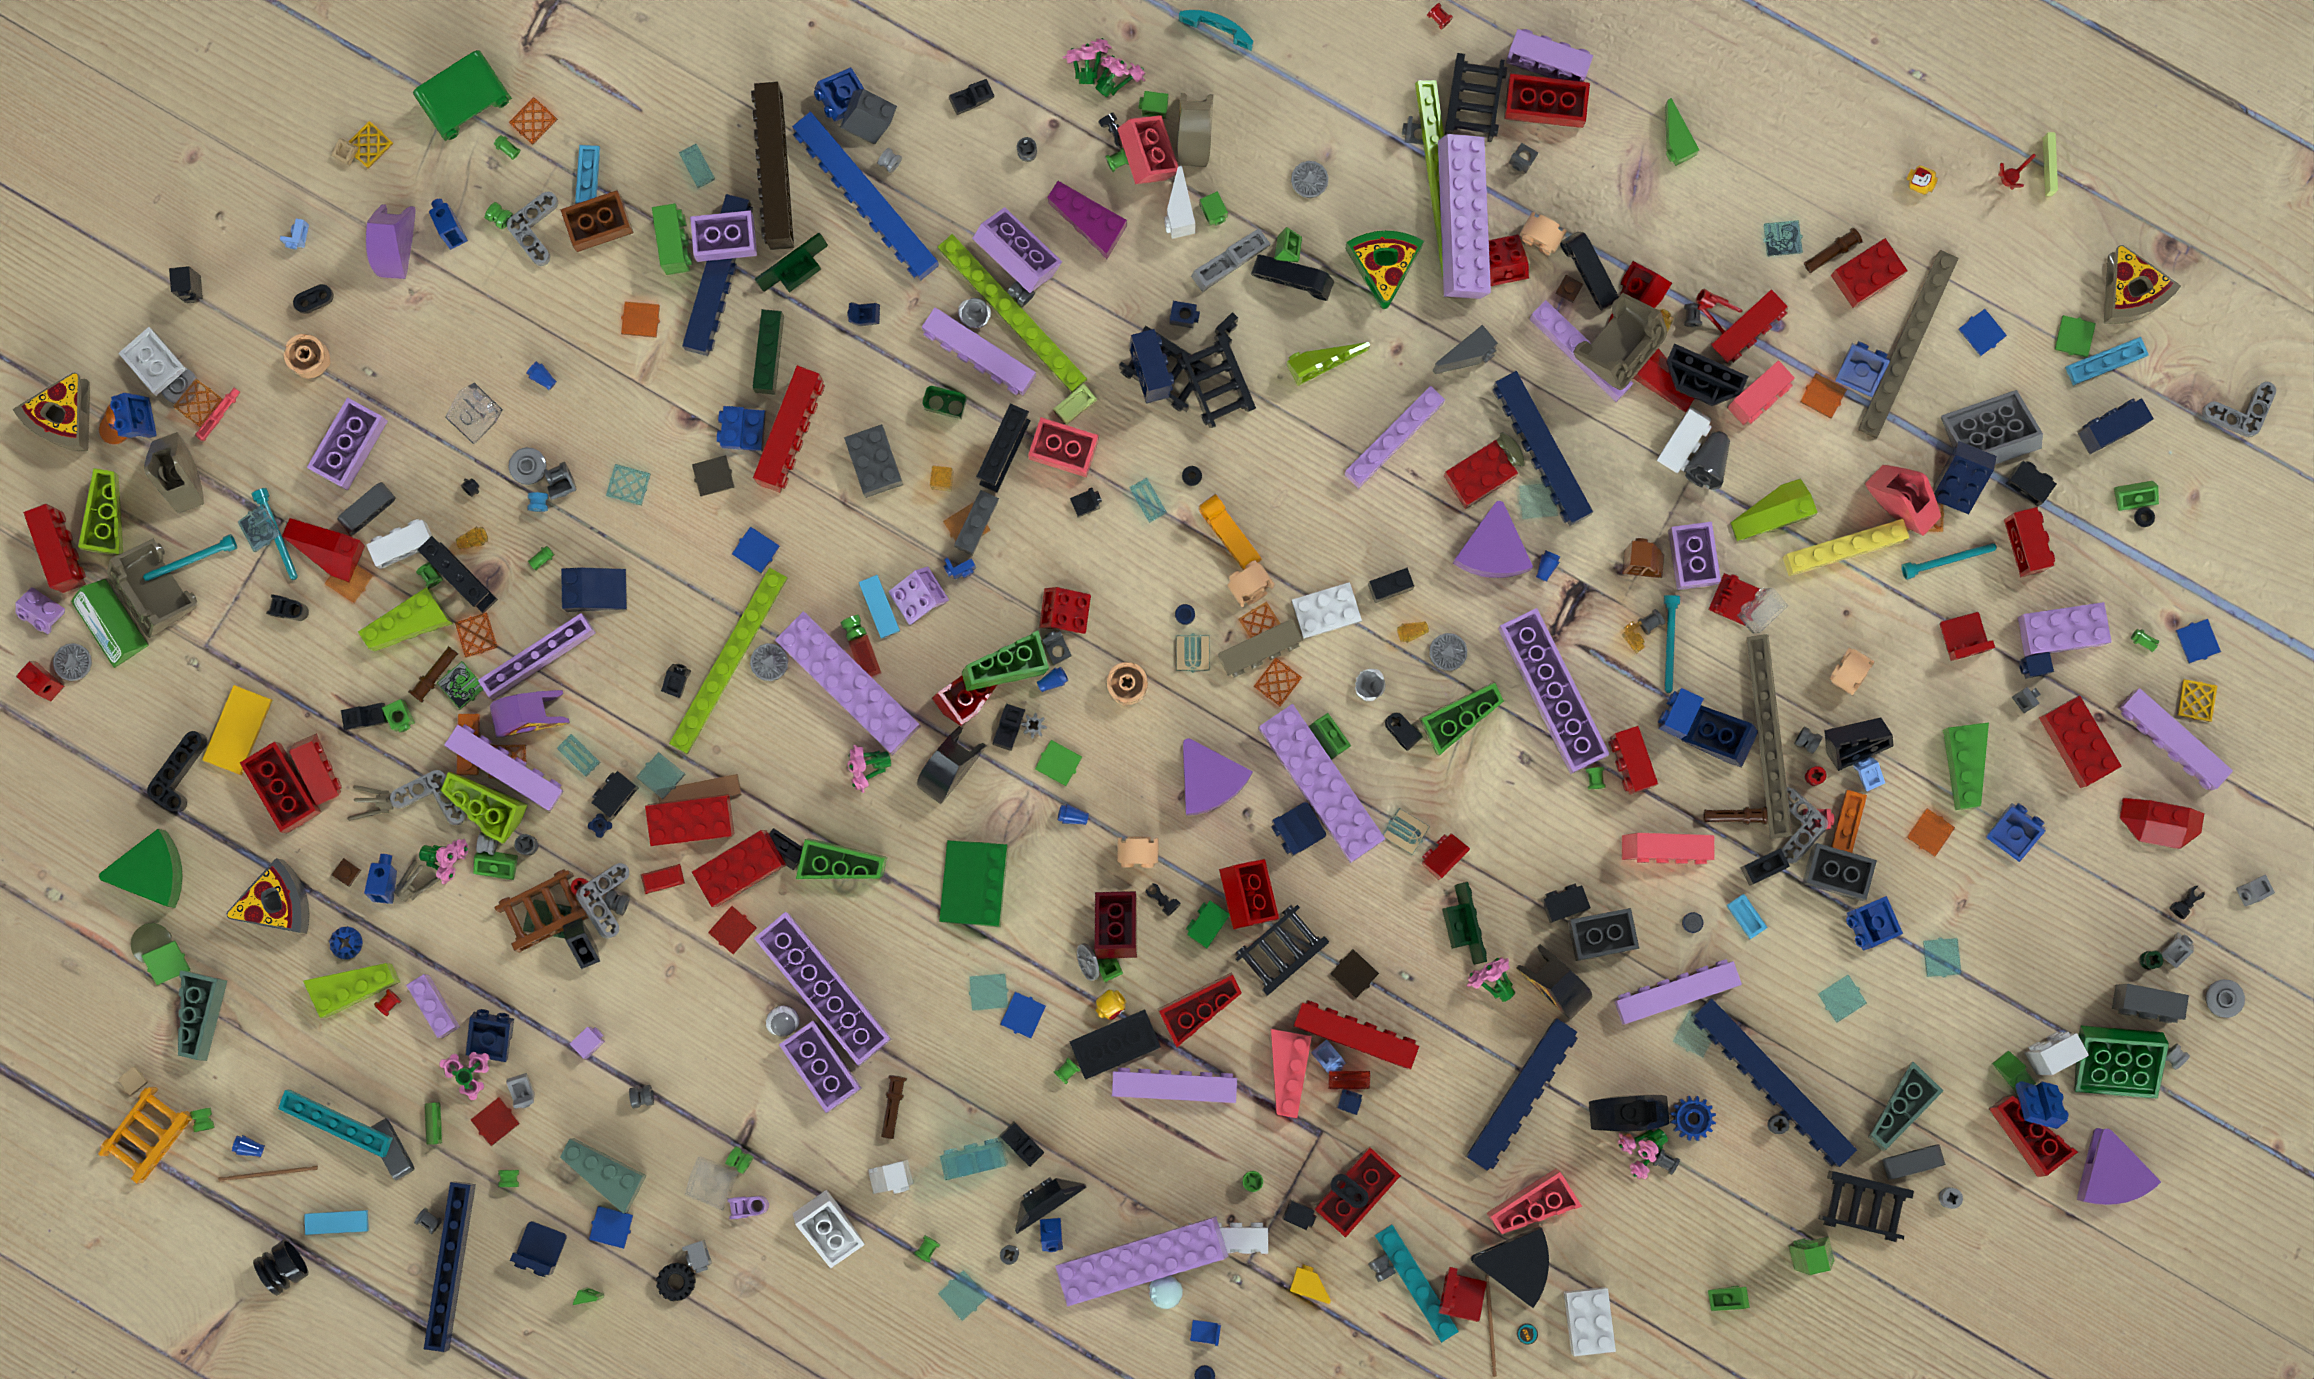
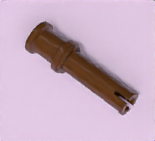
[1804,227,1863,273]
[408,646,458,703]
[1704,806,1767,825]
[881,1075,907,1139]

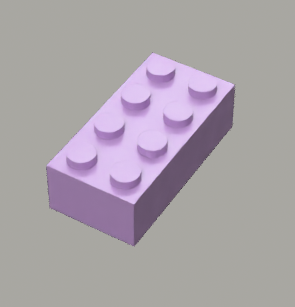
[1506,29,1593,82]
[972,207,1062,293]
[307,397,388,491]
[2018,602,2112,657]
[779,1021,862,1113]

